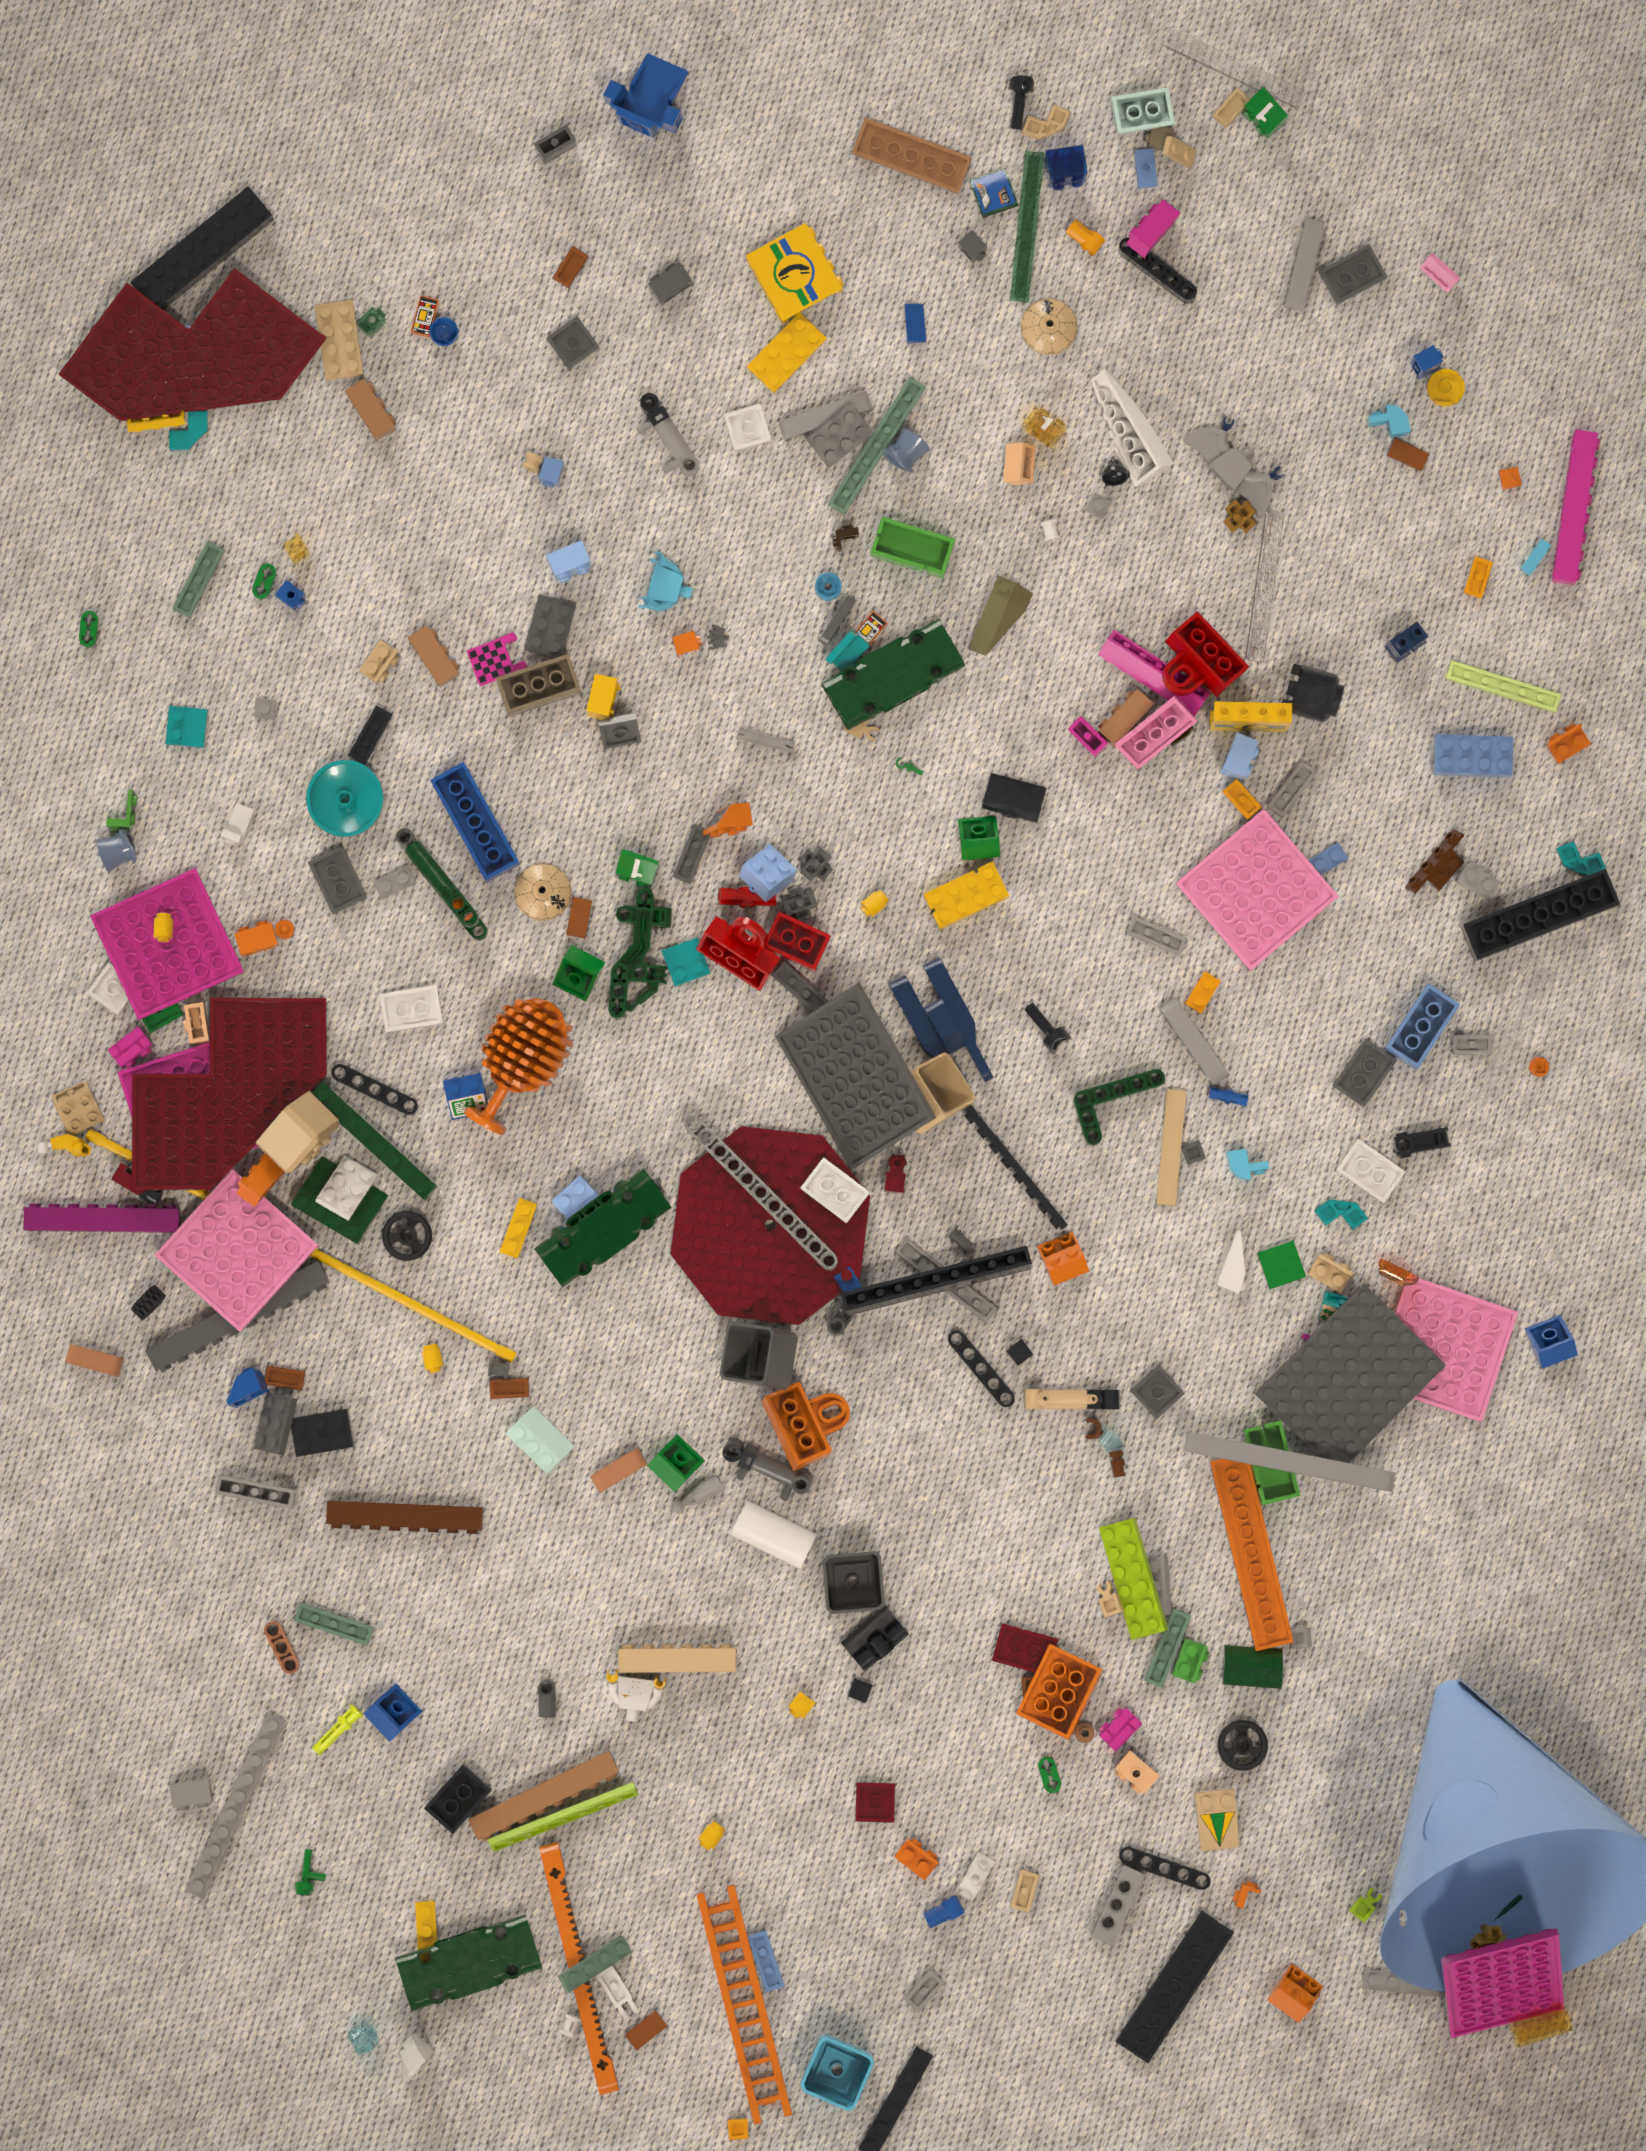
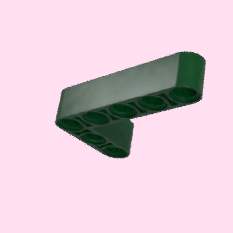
[1073,1069,1165,1146]

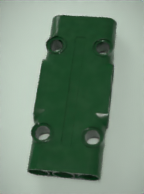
[821,619,965,731]
[534,1168,672,1288]
[395,1914,542,2011]

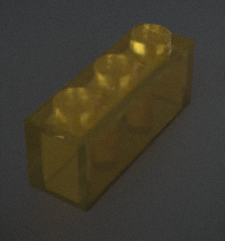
[1509,2010,1573,2048]

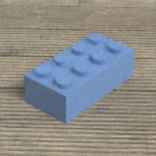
[1433,734,1513,778]
[1384,983,1460,1070]

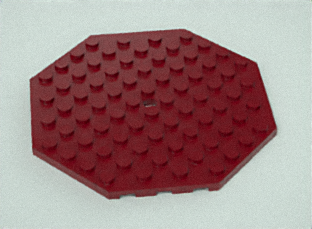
[670,1126,870,1326]

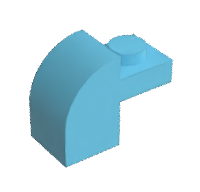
[1367,405,1411,438]
[1226,1149,1269,1180]

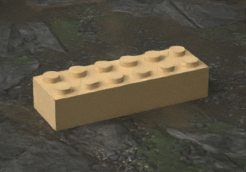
[618,1644,736,1673]

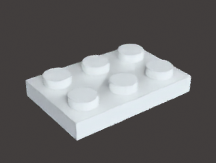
[379,985,443,1033]
[1336,1139,1406,1203]
[315,1156,378,1221]
[800,1157,870,1224]

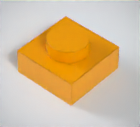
[728,2118,748,2140]

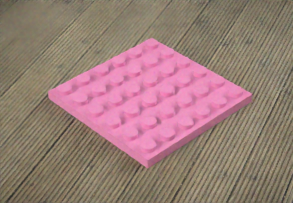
[1176,809,1339,971]
[155,1169,319,1333]
[1395,1274,1518,1422]

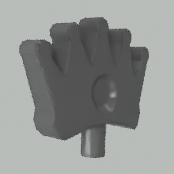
[707,625,729,650]

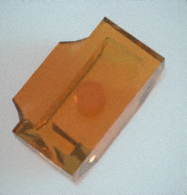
[1378,1258,1419,1287]

